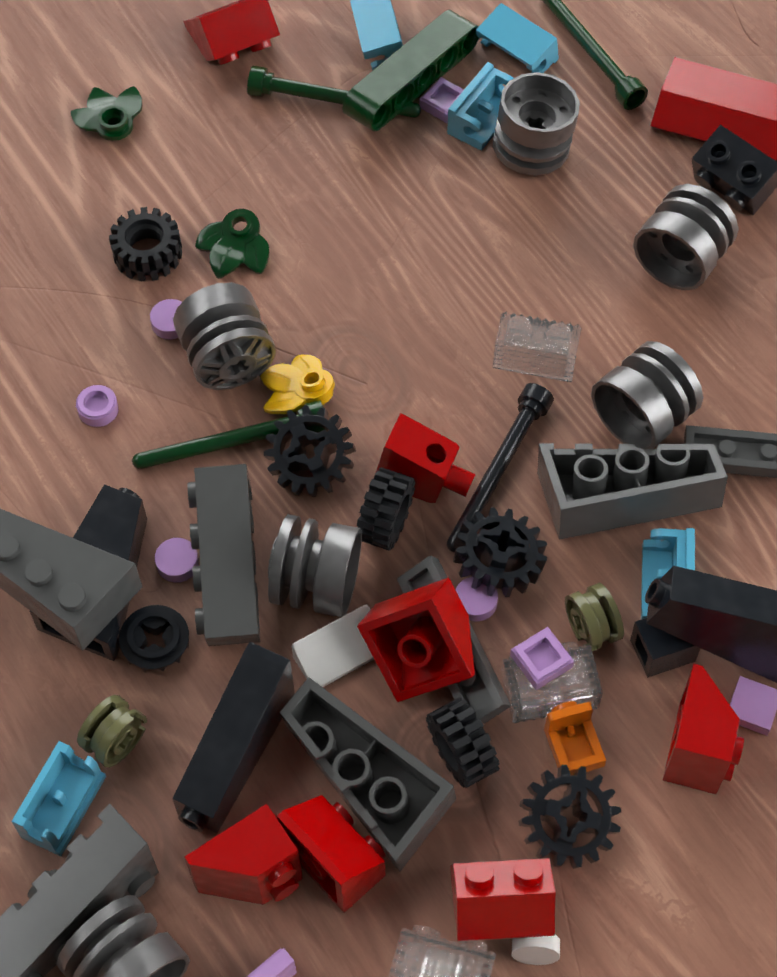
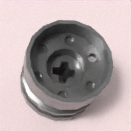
[493,72,580,176]
[633,184,739,290]
[173,282,276,390]
[591,341,704,449]
[268,514,362,617]
[56,895,190,977]

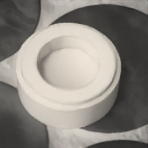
[512,934,560,965]

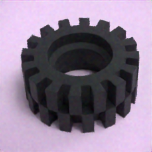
[109,207,182,282]
[357,467,415,551]
[426,697,500,788]

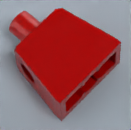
[376,413,476,503]

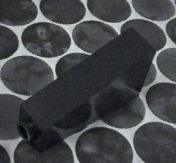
[29,484,147,661]
[645,566,777,683]
[172,642,295,833]

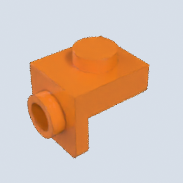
[544,701,606,776]

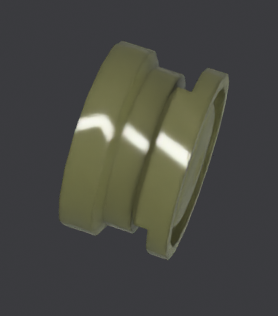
[564,583,624,652]
[77,695,147,768]

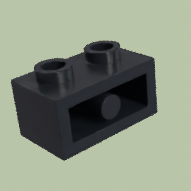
[692,125,777,215]

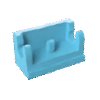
[350,0,403,70]
[476,3,559,73]
[447,62,514,151]
[641,528,695,619]
[11,741,106,856]

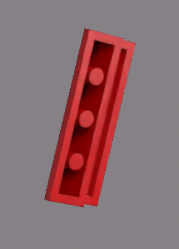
[650,57,777,161]

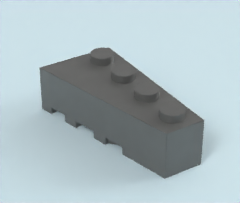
[537,443,728,540]
[187,464,261,646]
[0,509,142,651]
[280,677,456,872]
[0,803,159,977]

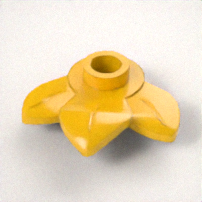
[260,354,335,414]

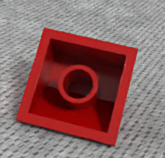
[183,0,280,65]
[357,577,475,702]
[663,663,744,794]
[277,795,386,913]
[184,804,303,905]
[450,858,556,941]

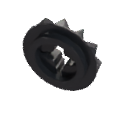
[119,605,189,672]

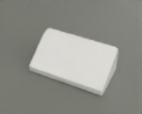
[291,604,374,687]

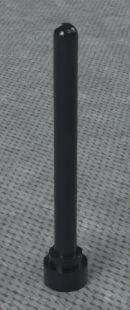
[447,383,554,552]

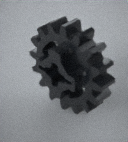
[264,405,356,497]
[453,507,547,598]
[518,765,621,869]

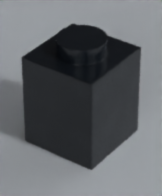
[630,618,700,678]

